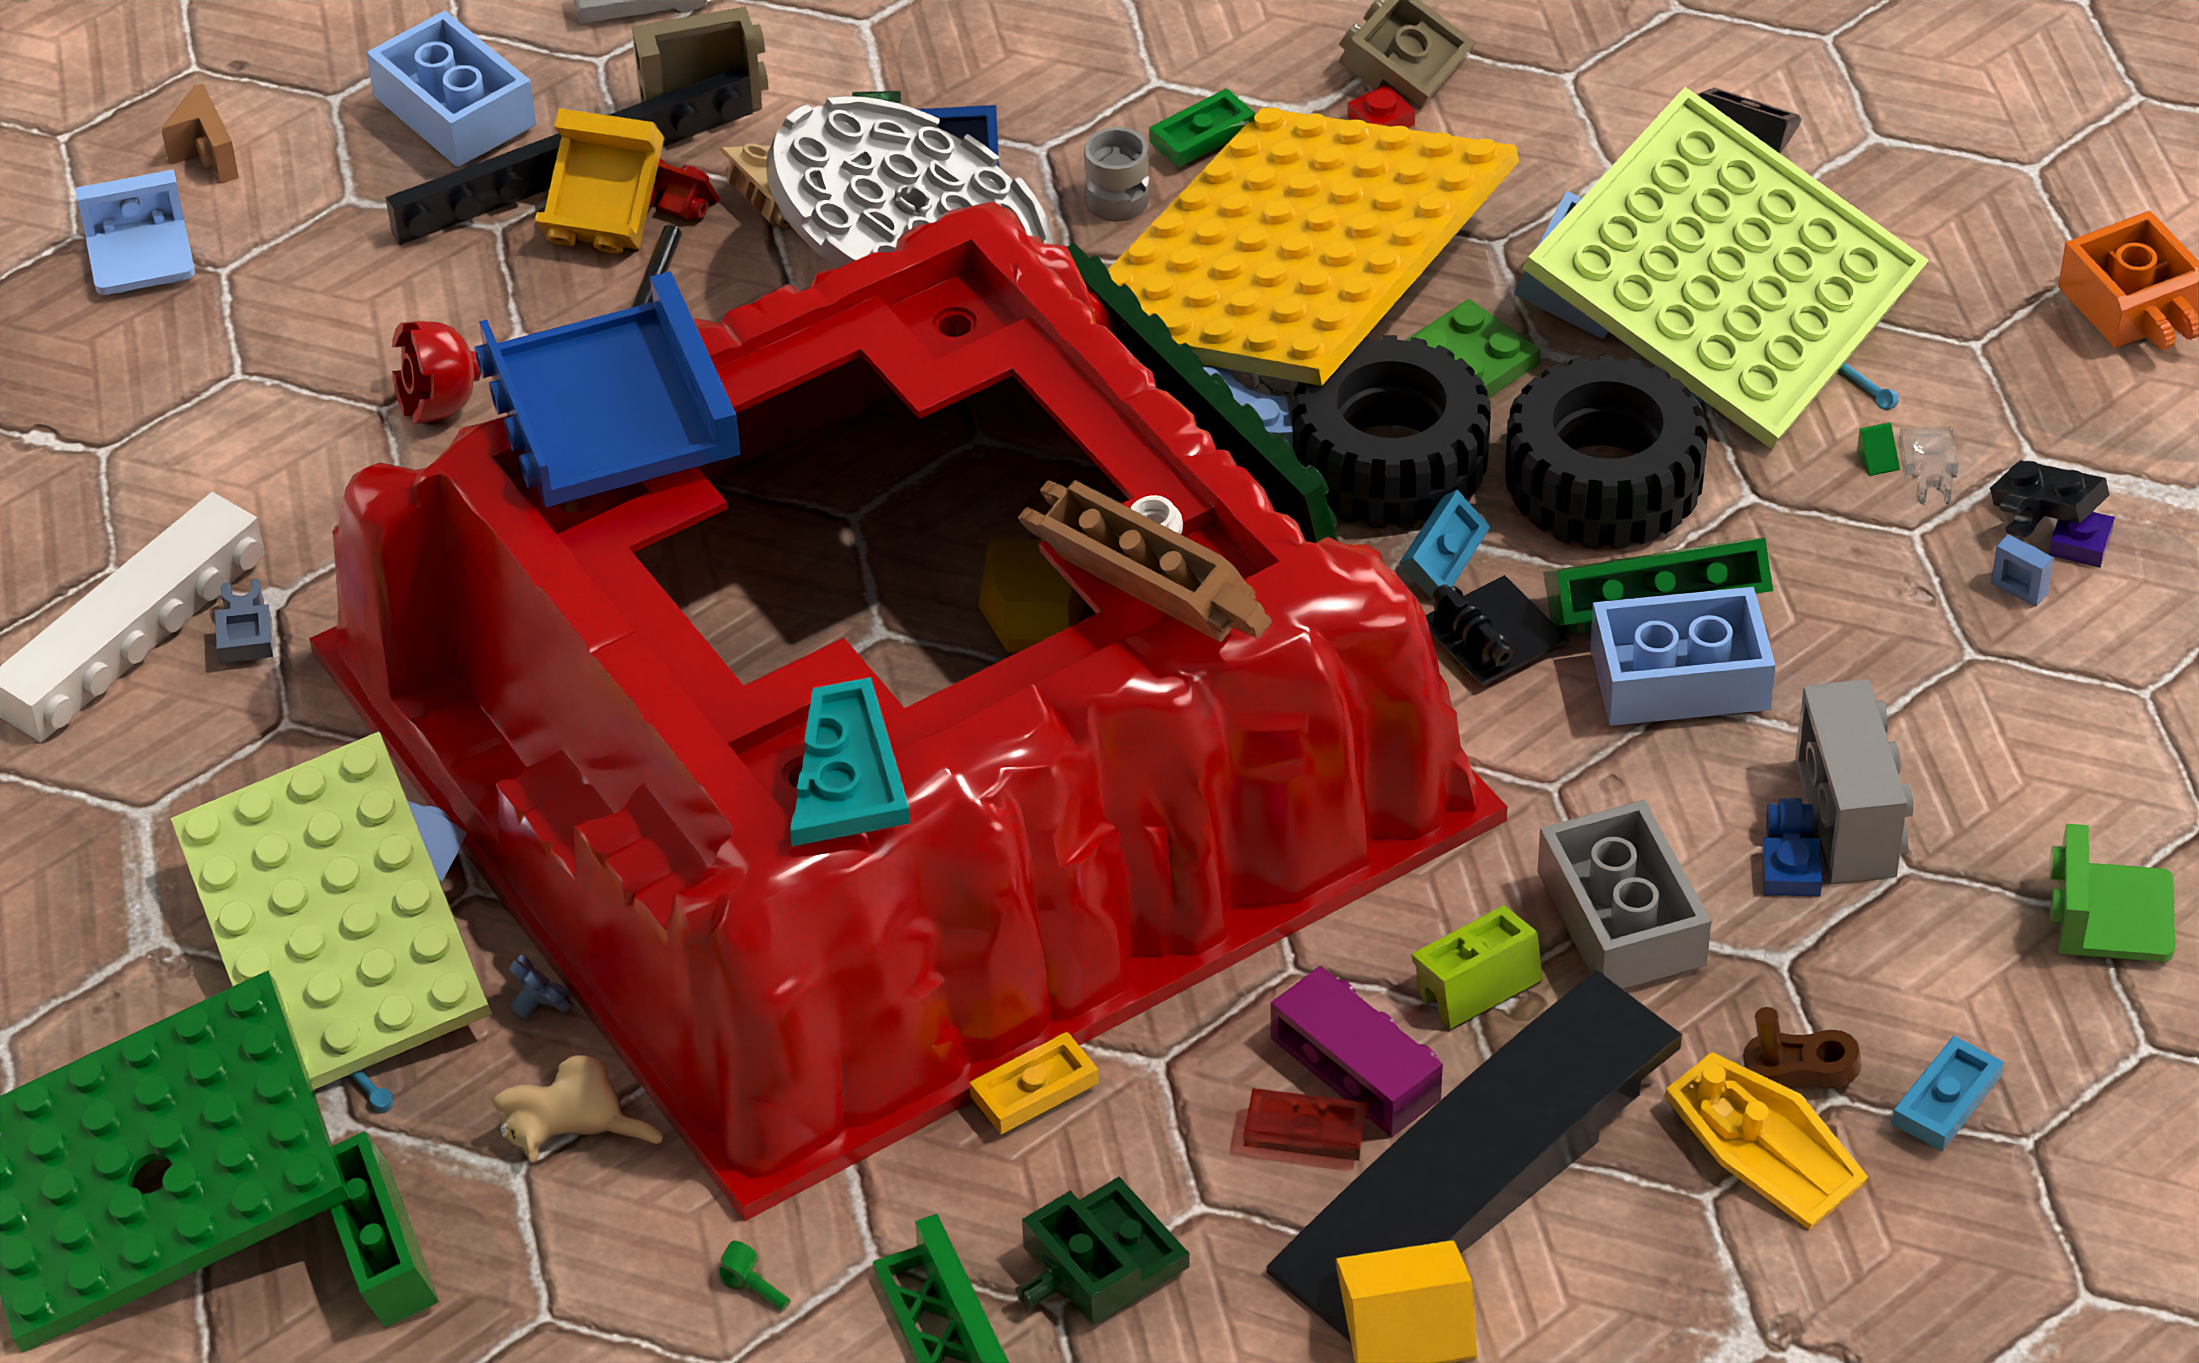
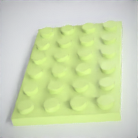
[171,732,492,1090]

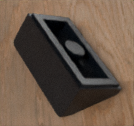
[1697,87,1802,154]

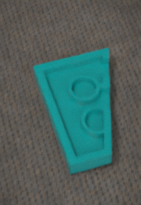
[790,677,910,846]

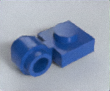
[1762,798,1822,896]

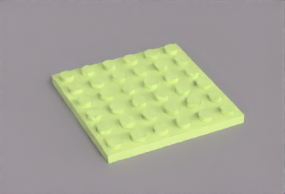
[1522,87,1929,449]

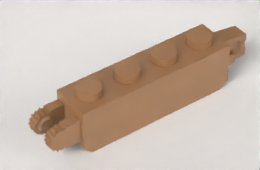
[1018,480,1272,643]

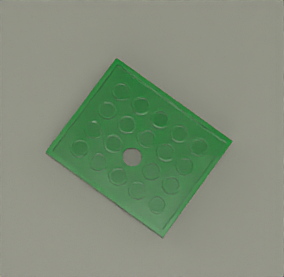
[0,970,351,1352]

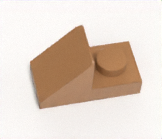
[162,83,239,184]

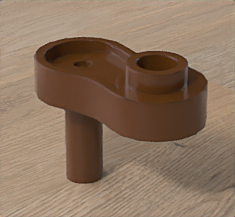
[1743,1007,1861,1089]

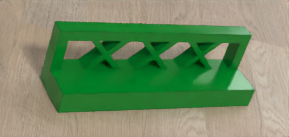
[872,1214,1009,1363]

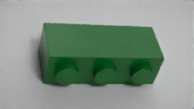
[330,1130,439,1328]

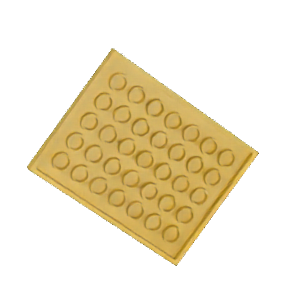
[1108,107,1519,386]

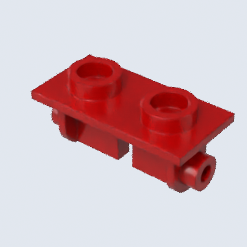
[649,158,720,221]

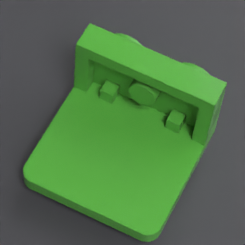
[2049,824,2175,962]

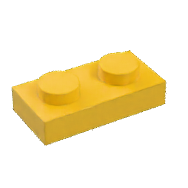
[969,1032,1099,1135]

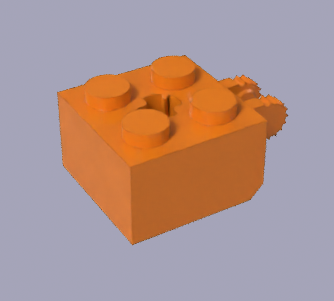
[2058,210,2199,351]

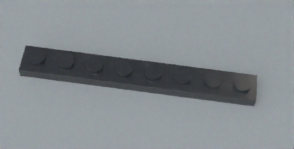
[385,66,753,245]

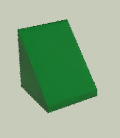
[1857,422,1900,476]

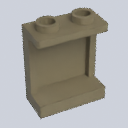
[632,6,769,110]

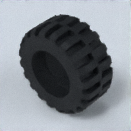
[1292,335,1491,528]
[1505,355,1708,549]

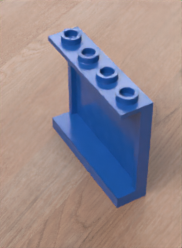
[474,271,741,508]

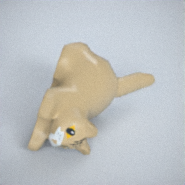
[492,1055,663,1163]

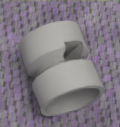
[1084,127,1150,221]

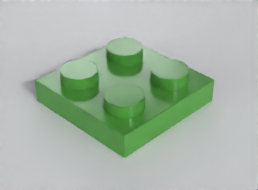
[1404,299,1541,398]

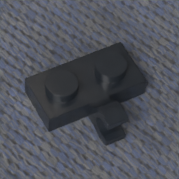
[1990,460,2110,537]

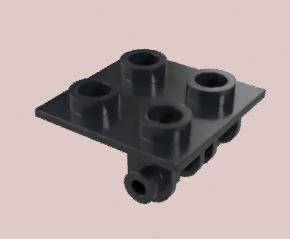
[1425,575,1569,687]

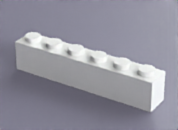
[0,492,265,743]

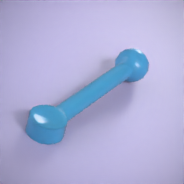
[1839,363,1899,409]
[350,1070,393,1113]

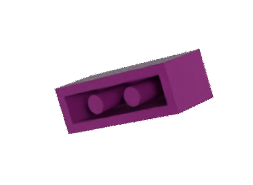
[1270,966,1443,1137]

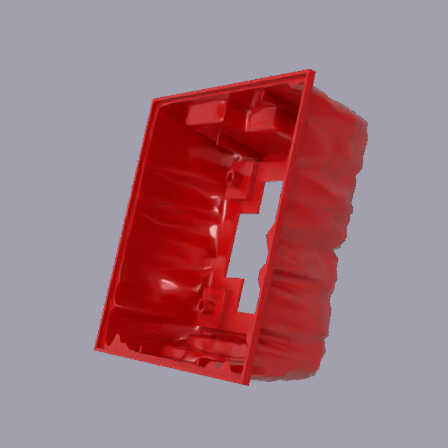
[309,202,1508,1222]

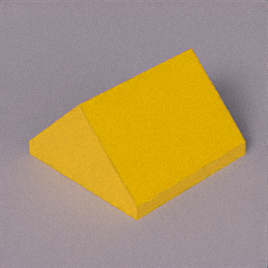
[1335,1240,1478,1363]

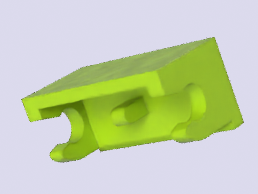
[1411,905,1543,1030]

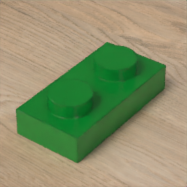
[1149,88,1256,168]

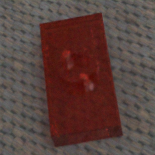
[1243,1088,1368,1161]

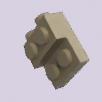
[1338,0,1476,108]

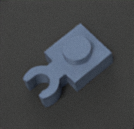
[215,579,273,663]

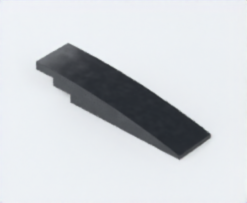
[1267,970,1682,1342]

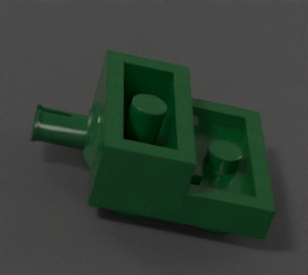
[1016,1177,1190,1325]

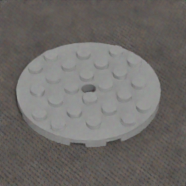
[766,96,1053,268]

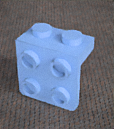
[75,169,195,295]

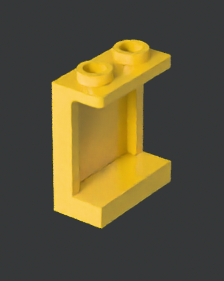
[534,108,664,253]

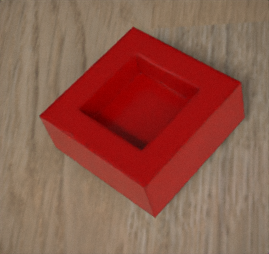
[1347,84,1415,128]

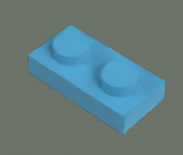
[1399,490,1490,601]
[1892,1035,2004,1151]

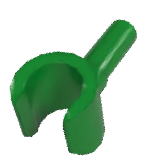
[719,1241,791,1311]

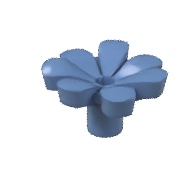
[509,954,574,1020]

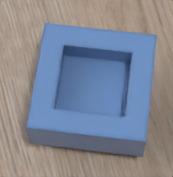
[1991,534,2054,607]

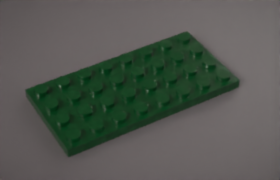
[1067,242,1340,543]

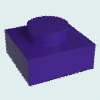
[2049,512,2115,568]

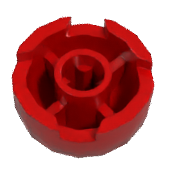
[392,321,481,424]

